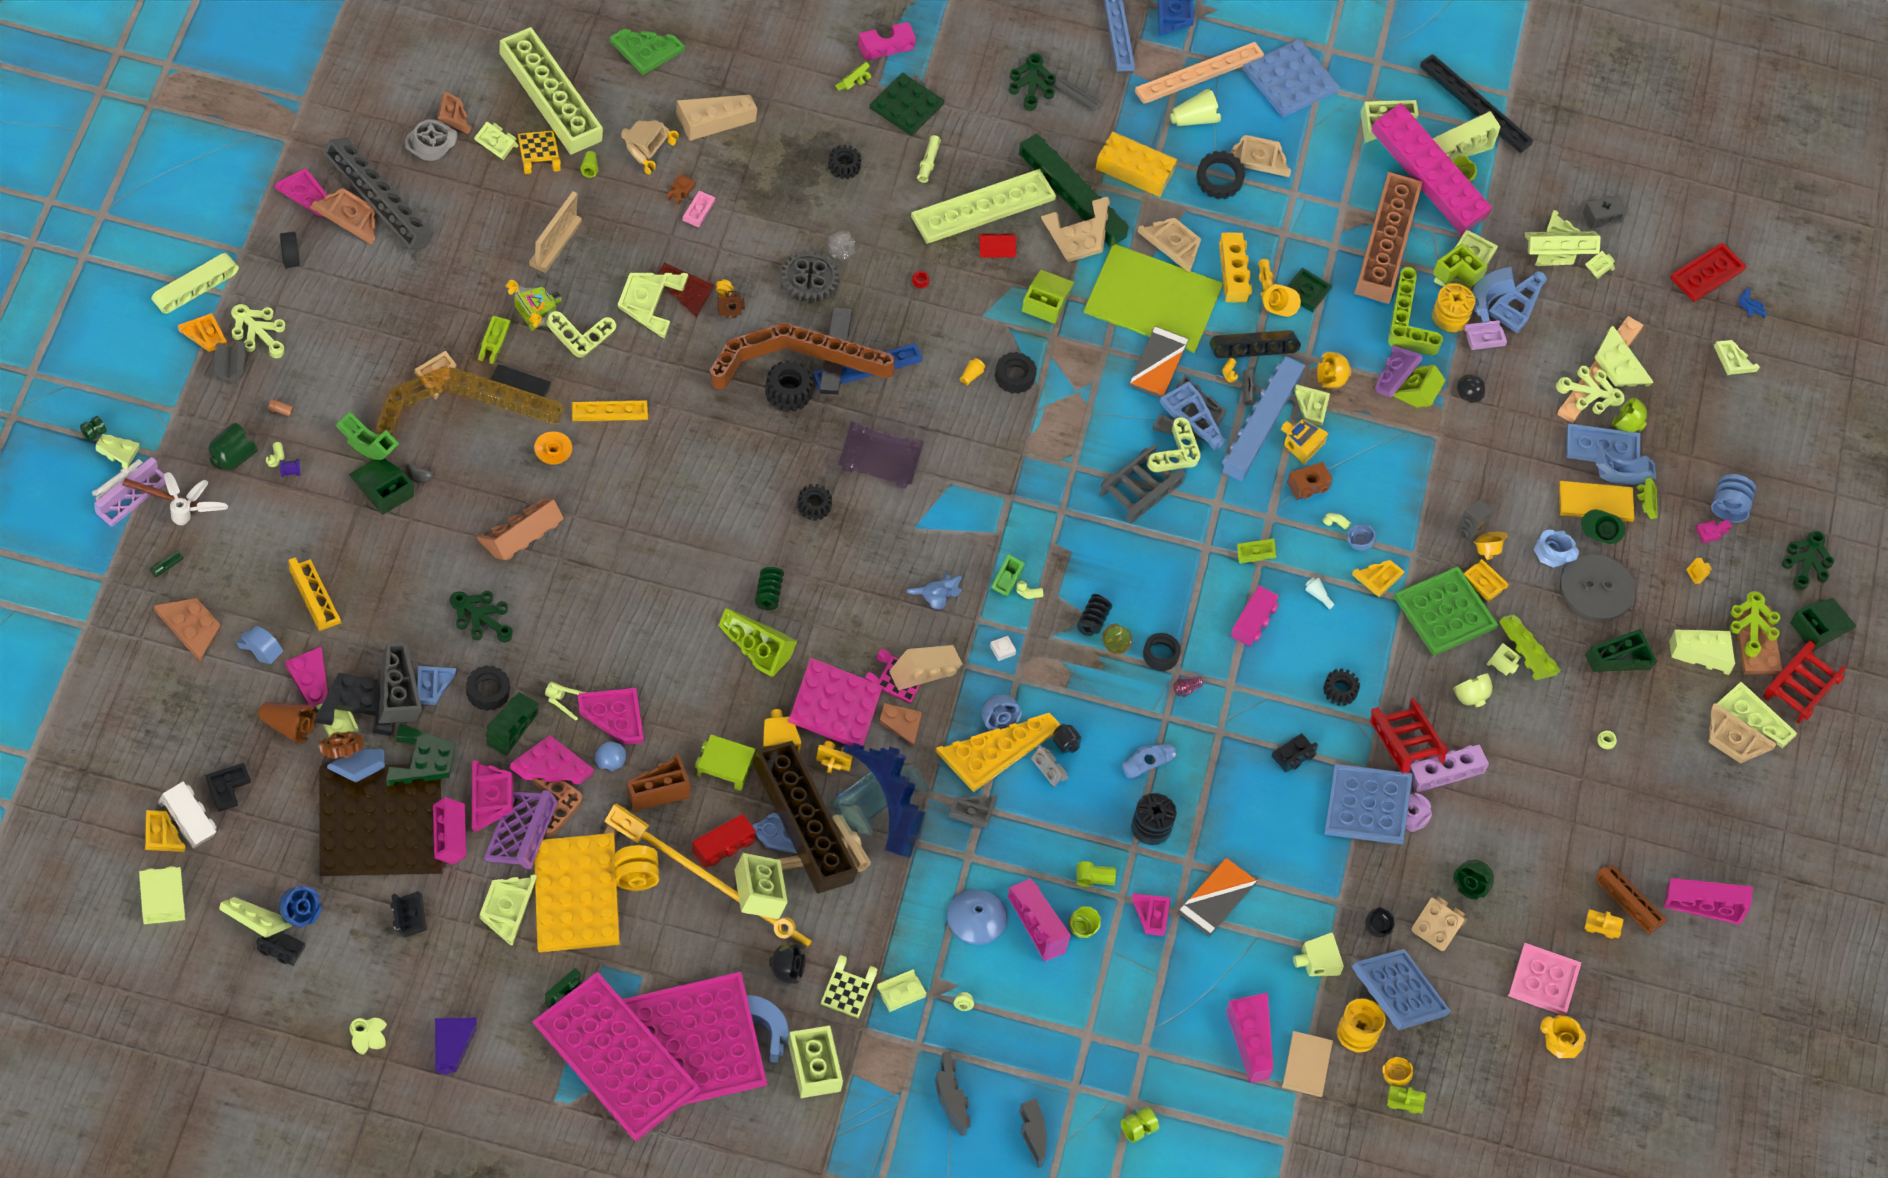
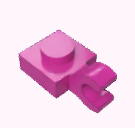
[1696,520,1732,544]

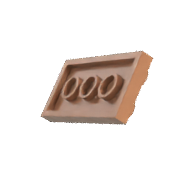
[1734,606,1783,675]

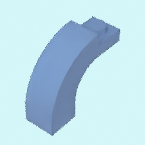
[1472,267,1516,322]
[1595,448,1656,485]
[747,995,789,1063]

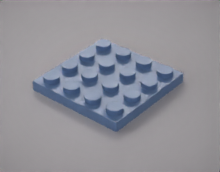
[1243,39,1340,118]
[1325,764,1413,845]
[1352,949,1451,1030]

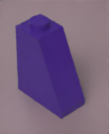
[435,1017,477,1074]

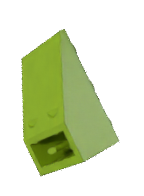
[1022,270,1074,324]

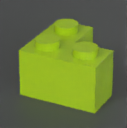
[1433,243,1488,287]

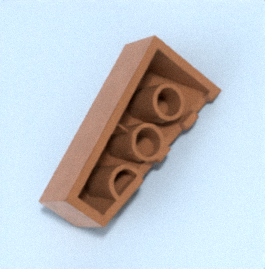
[477,498,564,560]

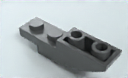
[935,1052,971,1136]

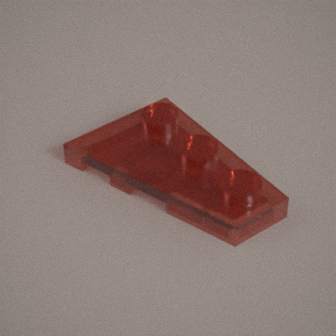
[657,262,714,317]

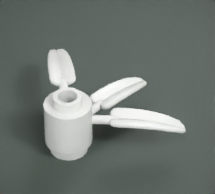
[164,472,228,525]

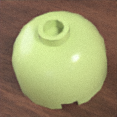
[1453,673,1493,708]

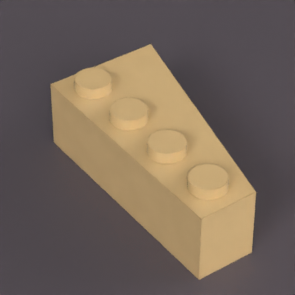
[676,95,757,141]

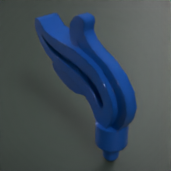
[1738,287,1767,318]

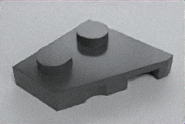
[949,795,997,829]

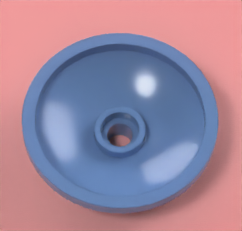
[947,889,1007,945]

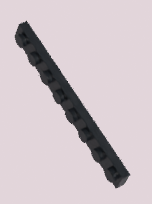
[1419,54,1534,153]

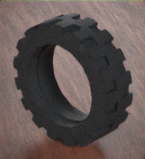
[1196,151,1245,199]

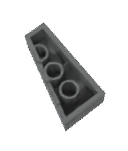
[378,642,422,724]

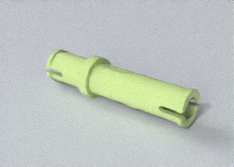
[917,135,941,183]

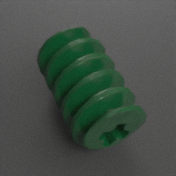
[755,567,784,610]

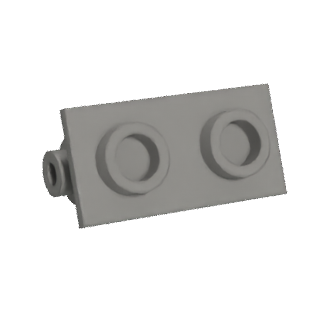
[1031,746,1068,787]

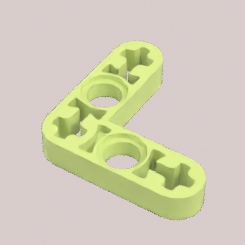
[546,311,616,358]
[1147,417,1201,472]

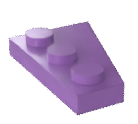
[1375,345,1423,397]

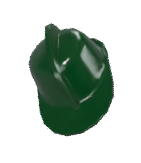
[1581,509,1626,544]

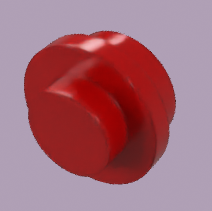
[911,271,930,289]

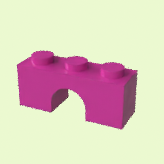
[858,22,916,60]

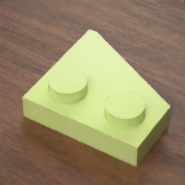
[1714,340,1760,375]
[1294,384,1330,427]
[96,434,140,469]

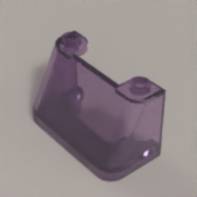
[839,421,924,489]

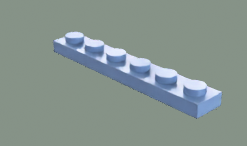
[1104,0,1135,71]

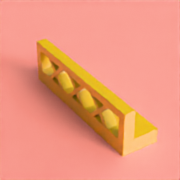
[288,557,341,631]

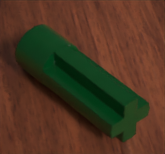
[150,550,184,577]

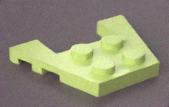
[618,273,688,338]

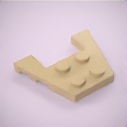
[1041,196,1110,262]

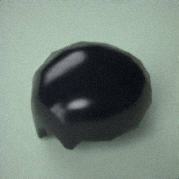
[1457,374,1485,403]
[1365,907,1395,938]

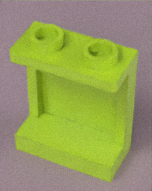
[695,735,756,791]

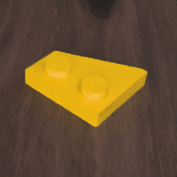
[1352,560,1404,597]

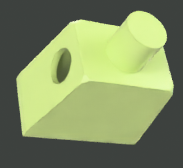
[1293,933,1344,976]

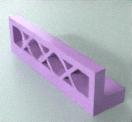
[94,457,166,527]

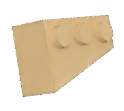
[889,645,962,690]

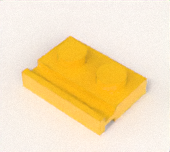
[1463,559,1509,603]

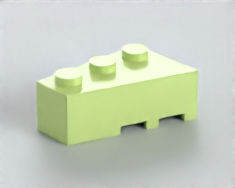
[1360,100,1419,143]
[1669,630,1735,675]

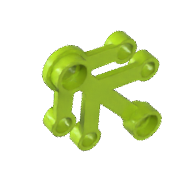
[1730,591,1780,657]

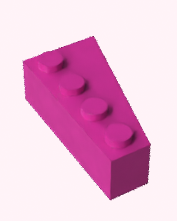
[1008,878,1071,962]
[1664,878,1753,925]
[1226,992,1273,1083]

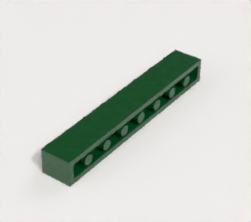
[1019,133,1129,247]

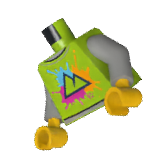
[505,280,562,331]

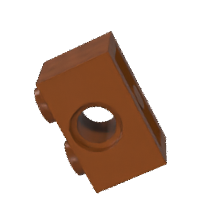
[1287,462,1333,500]

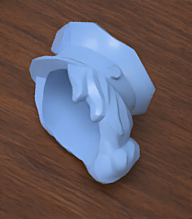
[1534,530,1579,568]

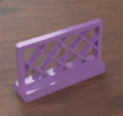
[484,790,558,869]

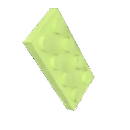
[1434,230,1498,290]

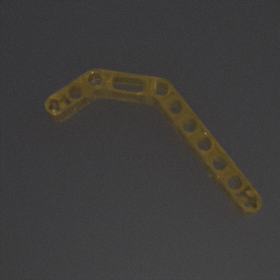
[376,366,563,437]

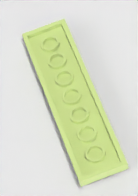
[911,169,1056,244]

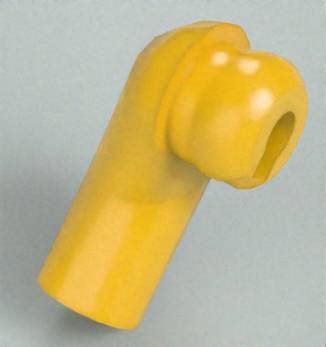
[1222,358,1238,382]

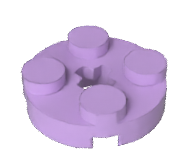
[1405,793,1432,832]

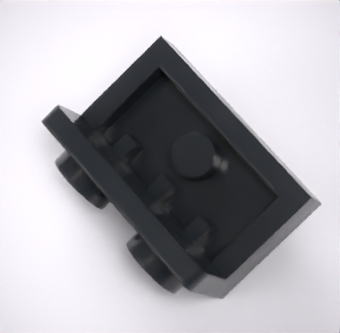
[390,891,427,938]

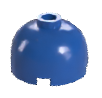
[279,886,322,927]

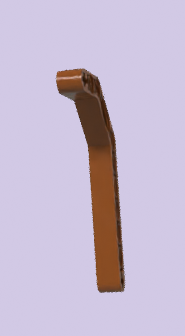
[710,323,895,389]

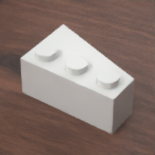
[158,781,216,849]

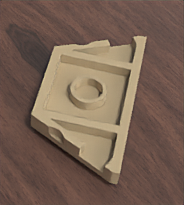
[1229,135,1291,177]
[1137,218,1201,273]
[1708,703,1776,763]

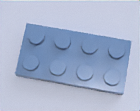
[1566,423,1640,462]

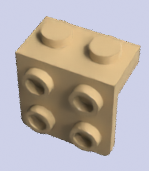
[1412,896,1467,951]

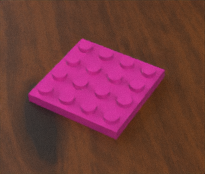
[788,657,883,750]

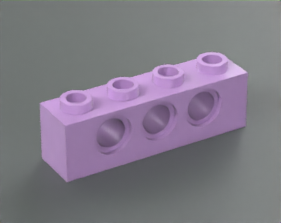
[1407,744,1489,793]

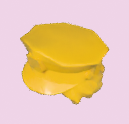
[1540,1015,1586,1058]

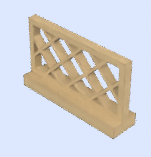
[529,191,582,273]

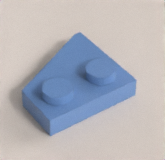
[417,666,456,705]

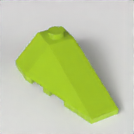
[718,608,797,677]

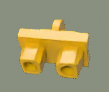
[816,740,853,773]
[1584,909,1624,939]

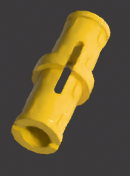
[1258,259,1273,292]

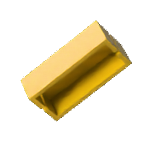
[1095,131,1177,197]

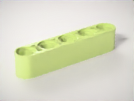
[151,253,239,314]

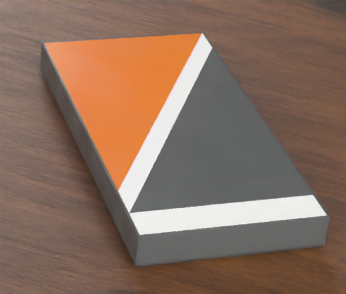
[1129,326,1189,398]
[1178,857,1258,937]

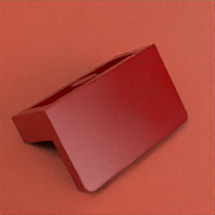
[978,233,1016,258]

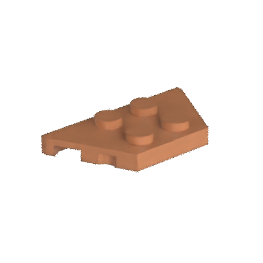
[310,188,375,245]
[154,598,221,662]

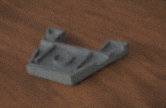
[1152,374,1226,440]

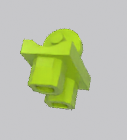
[1387,1085,1426,1114]

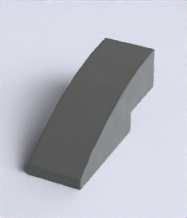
[1019,1098,1046,1168]

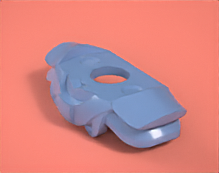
[1122,743,1176,778]

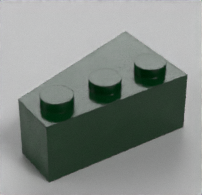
[1585,628,1658,672]
[485,692,539,756]

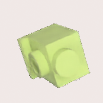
[1487,643,1521,676]

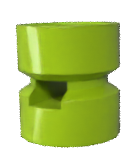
[1120,1106,1159,1143]

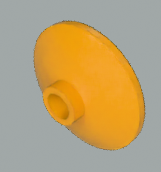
[534,432,572,465]

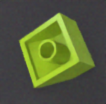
[1393,365,1446,408]

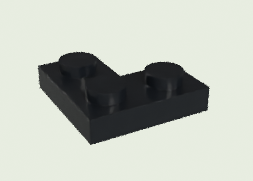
[205,763,251,812]

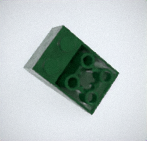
[349,458,414,515]
[1790,598,1856,651]

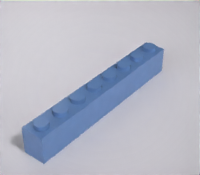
[1222,356,1305,482]

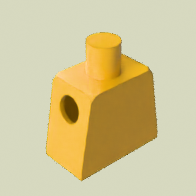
[763,709,801,753]

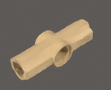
[831,814,871,872]

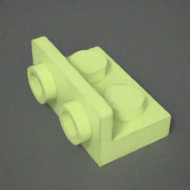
[474,122,519,160]

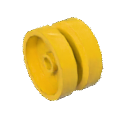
[614,845,659,891]

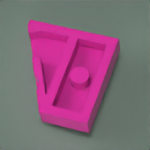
[1132,893,1171,936]

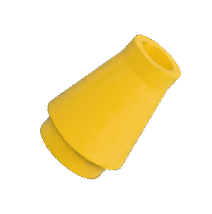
[960,358,985,385]

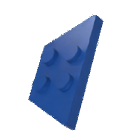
[1158,0,1194,36]

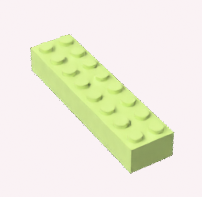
[500,27,603,155]

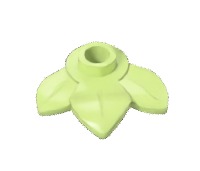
[350,1018,387,1055]

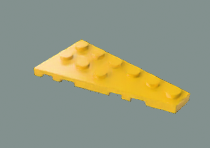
[935,713,1061,792]

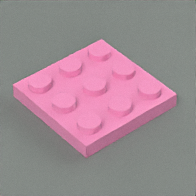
[1508,943,1581,1016]

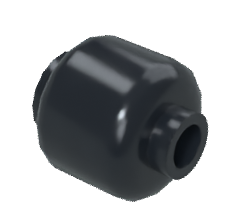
[1053,724,1082,753]

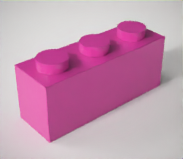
[1230,586,1279,647]
[433,797,466,865]

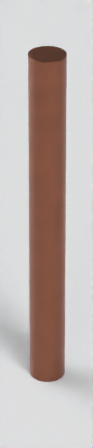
[122,478,198,507]

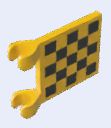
[517,131,561,174]

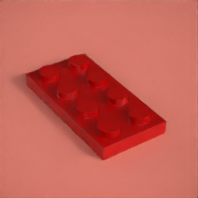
[1670,242,1747,302]

